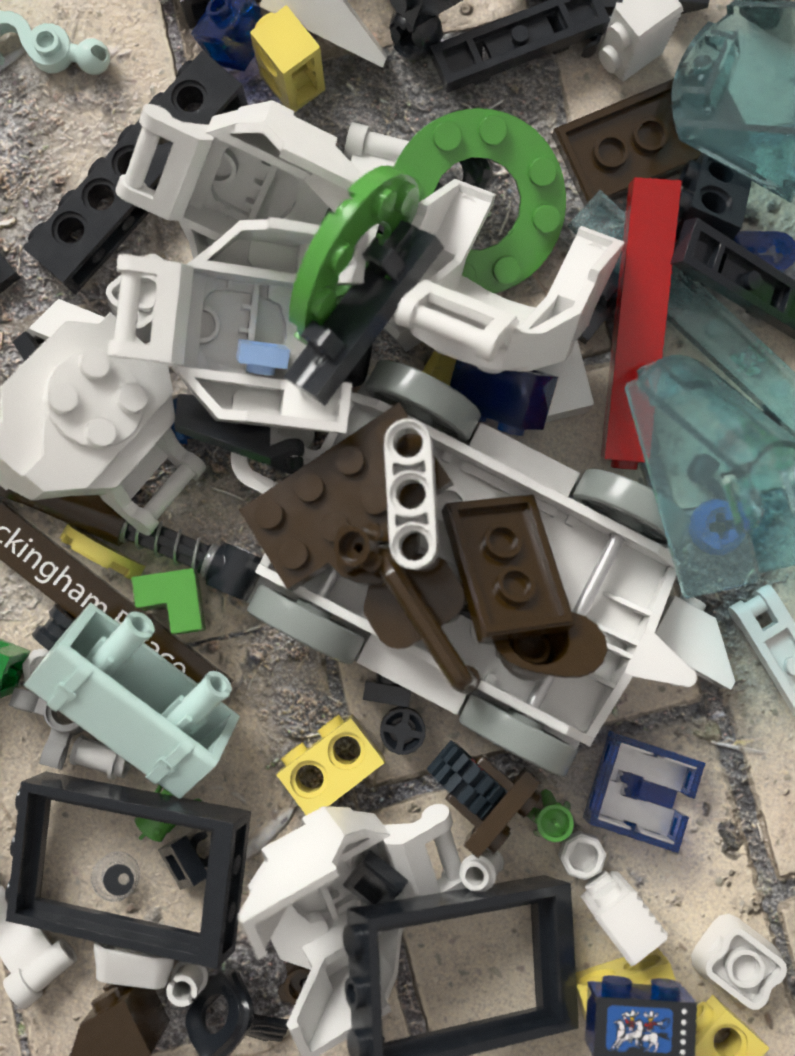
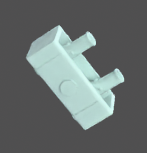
[24,602,240,799]

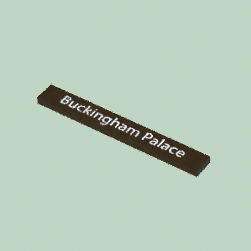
[0,500,234,684]

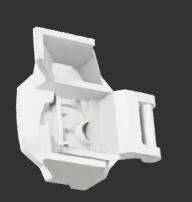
[115,100,363,259]
[395,179,625,374]
[107,217,369,433]
[0,299,206,536]
[238,804,466,1056]

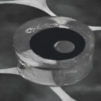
[91,851,140,902]

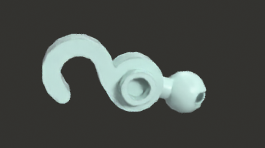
[0,11,110,75]

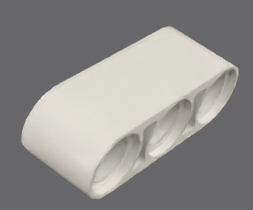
[384,419,439,570]

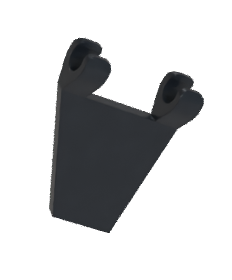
[175,394,305,474]

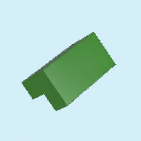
[131,568,206,635]

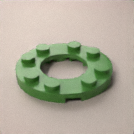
[394,108,566,293]
[289,165,420,346]

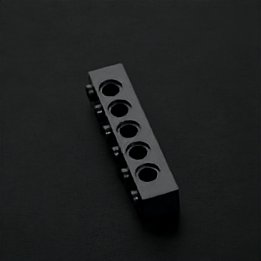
[23,51,248,295]

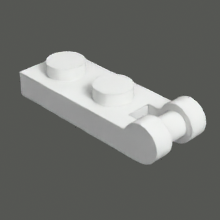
[728,584,795,716]

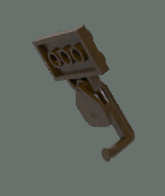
[239,403,480,694]

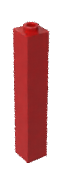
[600,177,682,470]

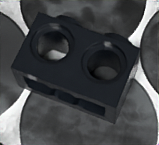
[675,145,755,240]

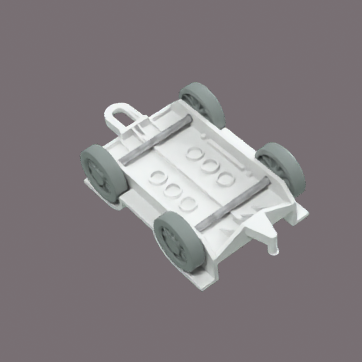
[231,360,697,777]

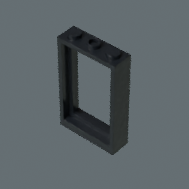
[5,771,251,969]
[343,875,579,1056]

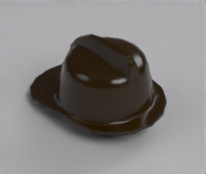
[492,612,608,681]

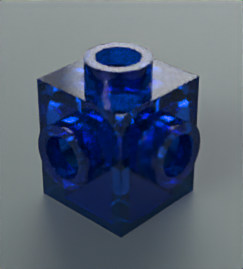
[191,0,262,72]

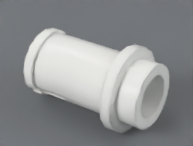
[70,735,131,780]
[459,850,504,892]
[166,961,208,1007]

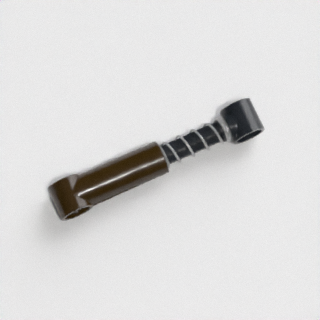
[0,486,262,601]

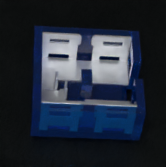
[583,730,706,853]

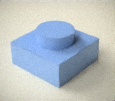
[236,339,290,376]

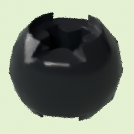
[389,11,443,61]

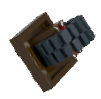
[427,740,542,859]

